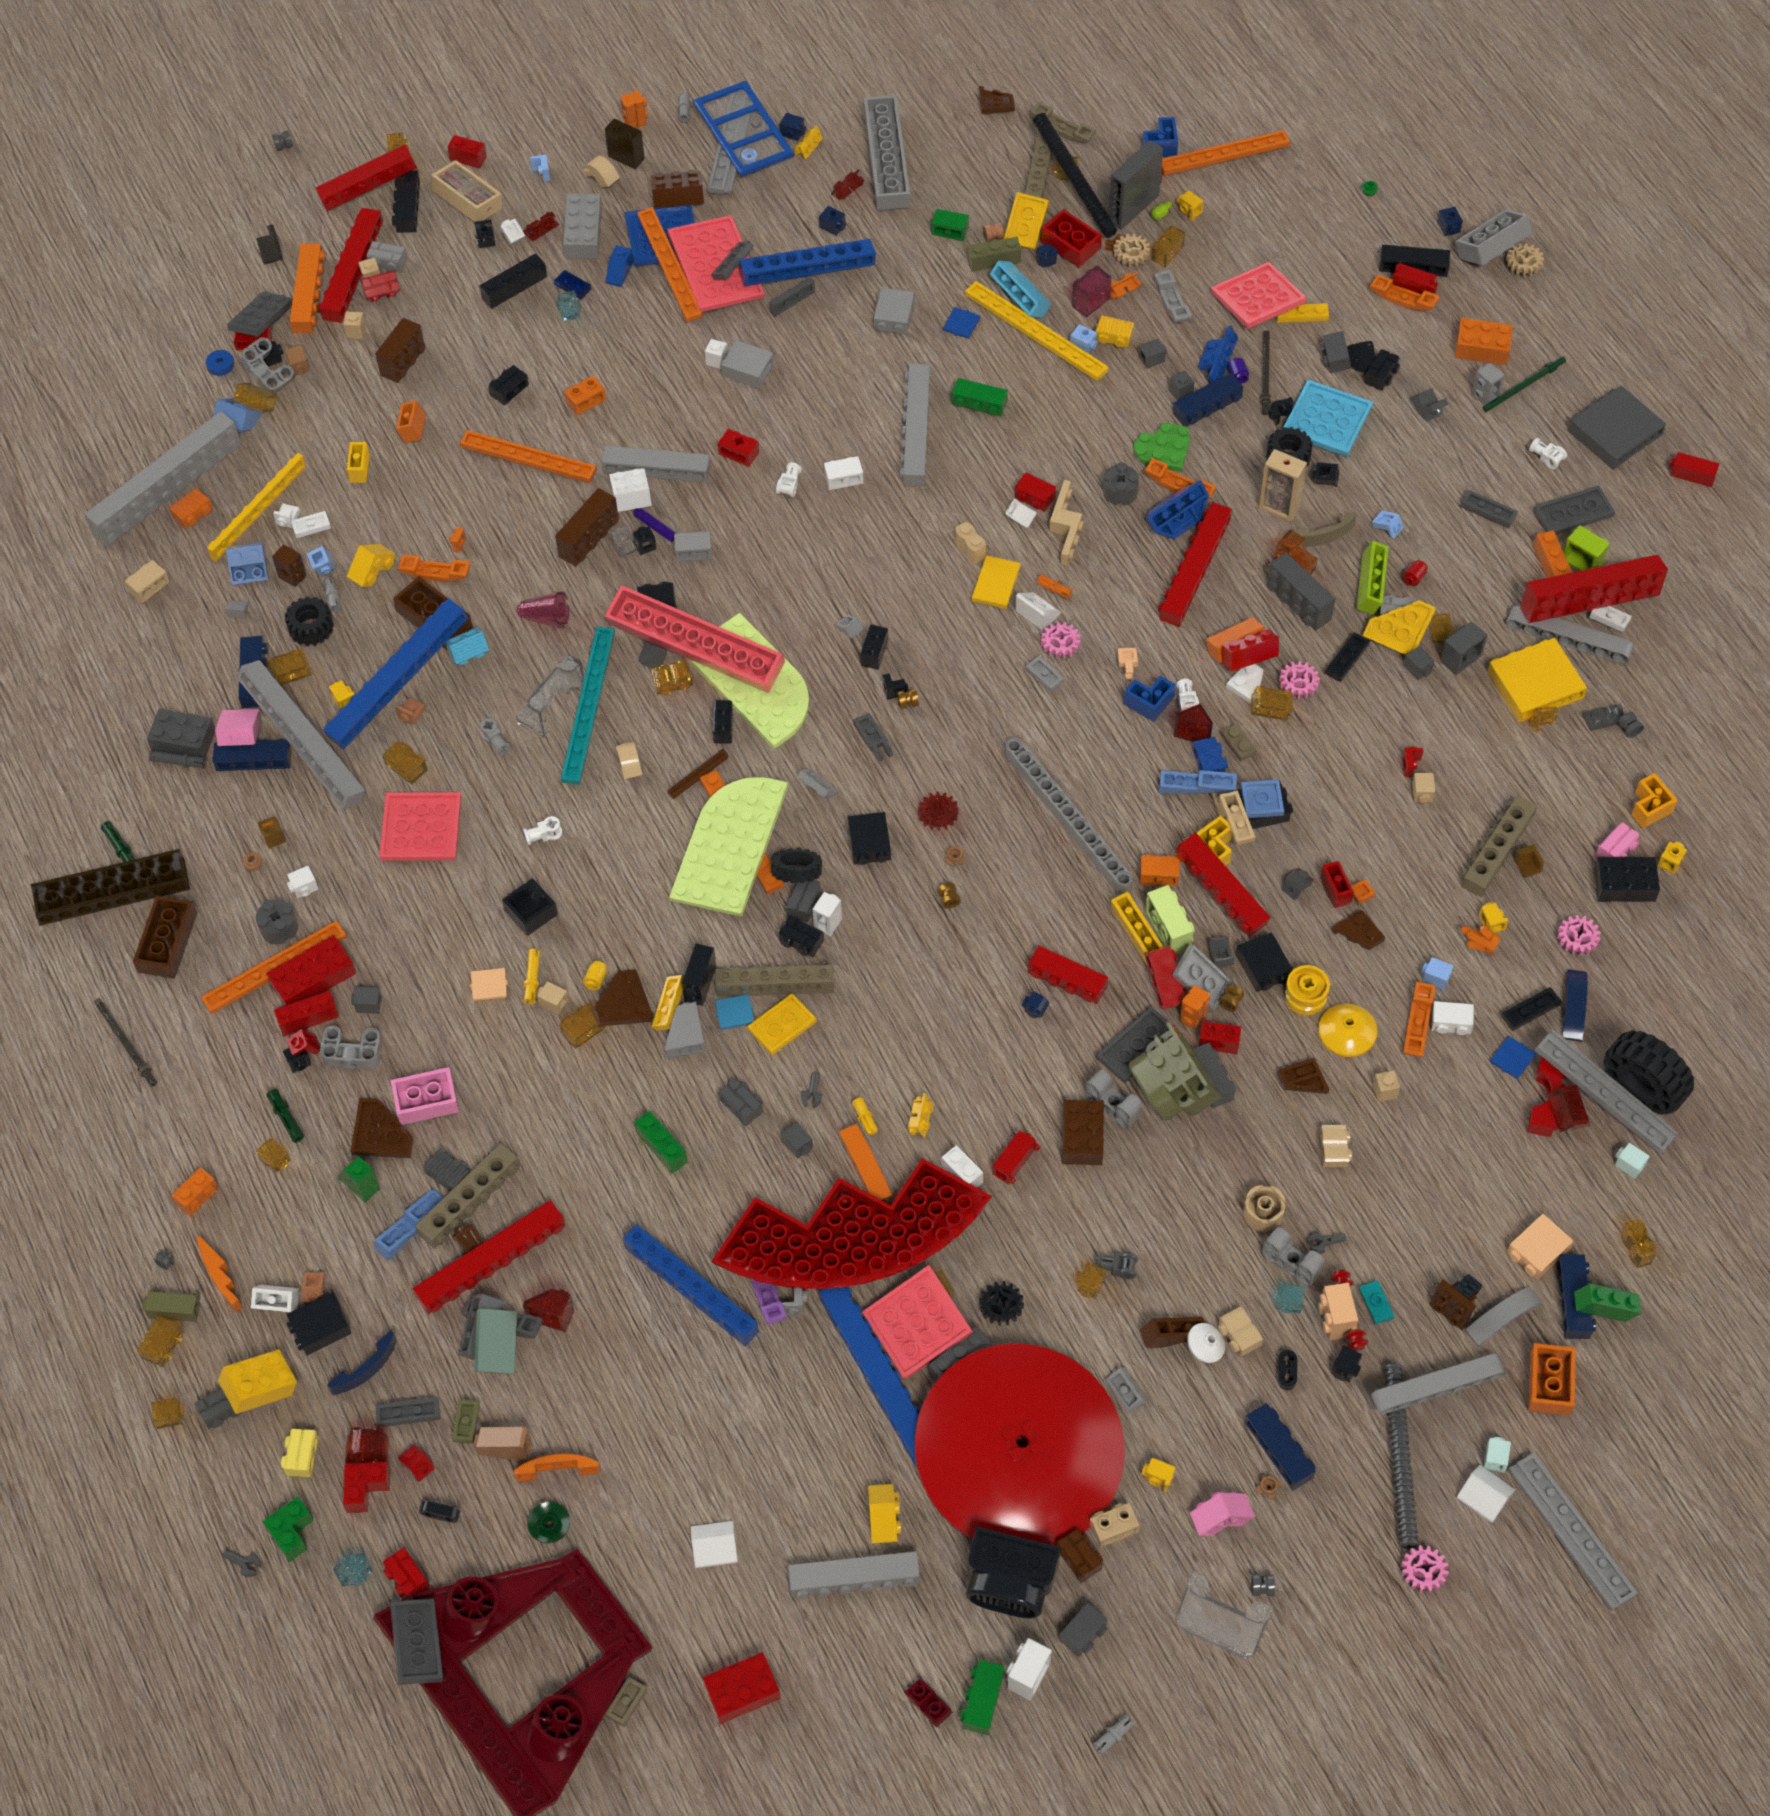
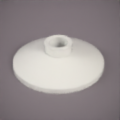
[1187,1323,1225,1363]

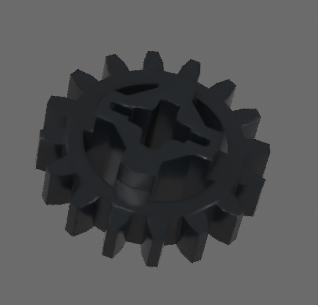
[979,1281,1024,1326]

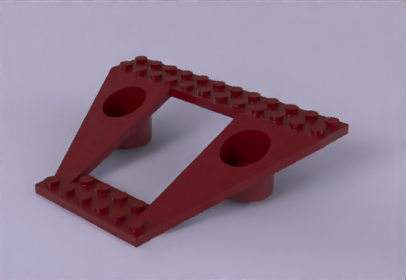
[373,1549,652,1816]

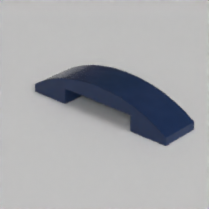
[1562,969,1588,1042]
[327,1331,397,1395]

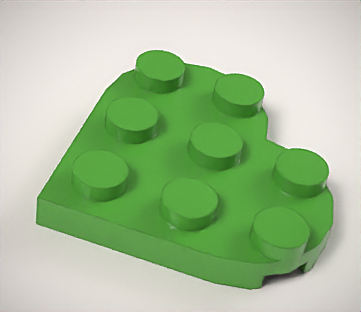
[1134,423,1190,472]

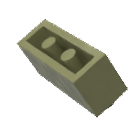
[968,237,1021,272]

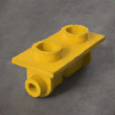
[794,125,823,160]
[908,1093,933,1138]

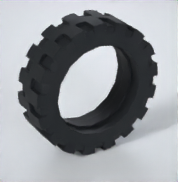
[771,848,822,883]

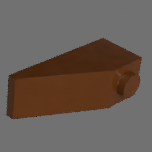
[1140,1317,1205,1348]

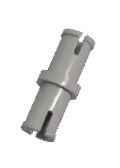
[678,92,691,122]
[323,578,341,612]
[1093,1715,1134,1755]

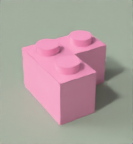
[1190,1491,1255,1536]

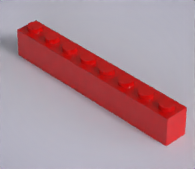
[319,207,383,323]
[1158,502,1232,627]
[412,1200,565,1314]

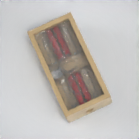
[431,160,502,222]
[1259,449,1307,522]

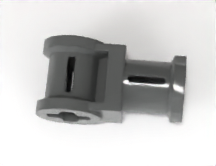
[1096,1253,1138,1280]

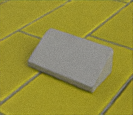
[1105,1367,1149,1413]

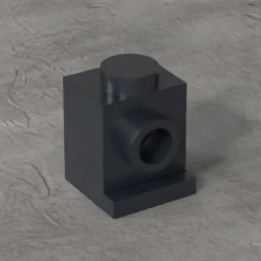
[475,219,495,248]
[259,341,283,367]
[1312,462,1340,487]
[633,526,656,556]

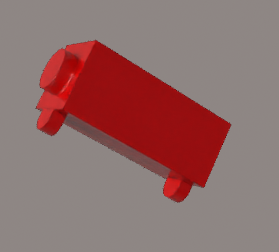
[1392,263,1439,294]
[1669,452,1720,487]
[992,1130,1041,1185]

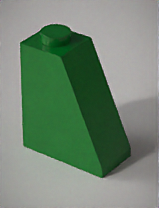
[337,1156,380,1202]

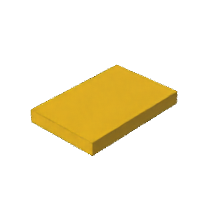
[1003,192,1050,251]
[972,555,1021,609]
[747,993,817,1056]

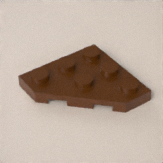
[592,969,654,1027]
[350,1098,414,1158]

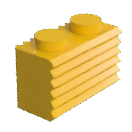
[1095,315,1134,348]
[346,442,370,483]

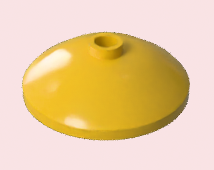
[1318,1003,1378,1057]

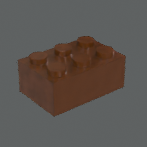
[651,170,704,208]
[375,318,425,383]
[1062,1100,1104,1165]

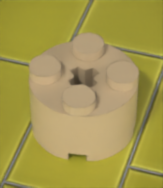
[1243,1185,1286,1233]

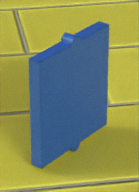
[943,307,981,339]
[1490,1036,1536,1080]

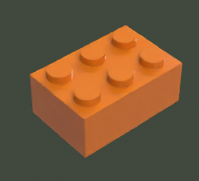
[1455,318,1513,365]
[1528,1343,1576,1416]

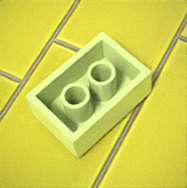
[1145,885,1195,956]

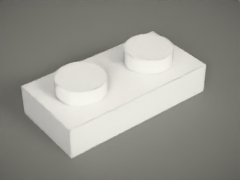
[291,511,331,538]
[1589,606,1632,632]

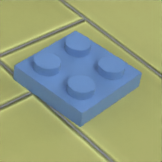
[1241,780,1284,818]

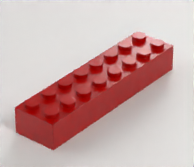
[1520,555,1668,623]

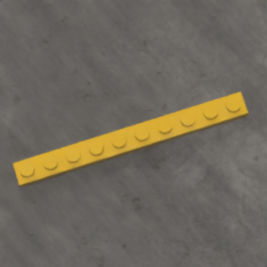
[965,281,1109,382]

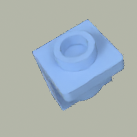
[530,154,550,182]
[1372,511,1403,539]

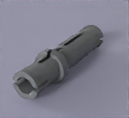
[149,750,206,769]

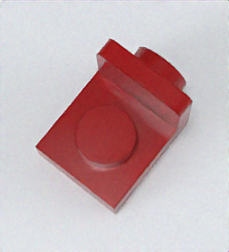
[1402,747,1424,777]
[287,1029,320,1056]

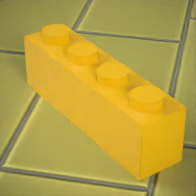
[1111,891,1163,967]

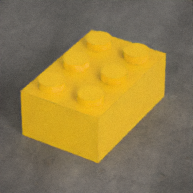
[218,1349,297,1414]

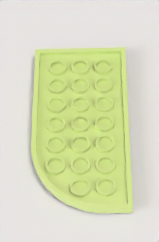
[686,613,809,749]
[669,777,789,917]

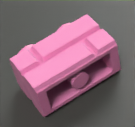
[1596,822,1640,857]

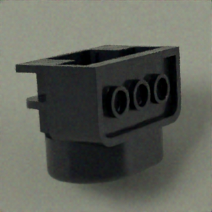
[965,1526,1061,1619]

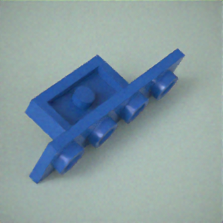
[1198,326,1238,383]

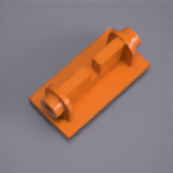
[1105,272,1141,300]

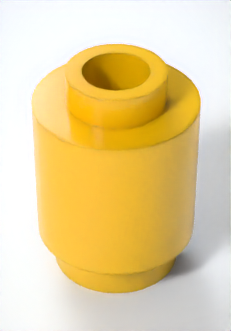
[583,961,607,991]

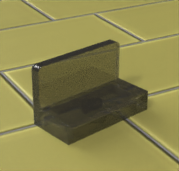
[256,224,283,264]

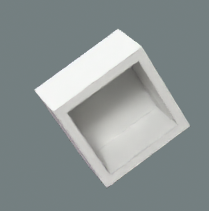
[609,468,652,512]
[1006,1638,1052,1701]

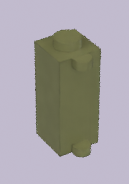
[142,1289,201,1322]

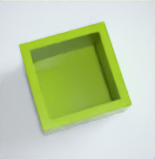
[1564,525,1610,571]

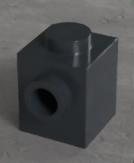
[1331,1345,1362,1382]

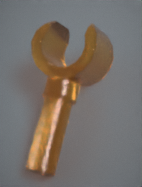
[1105,233,1122,251]

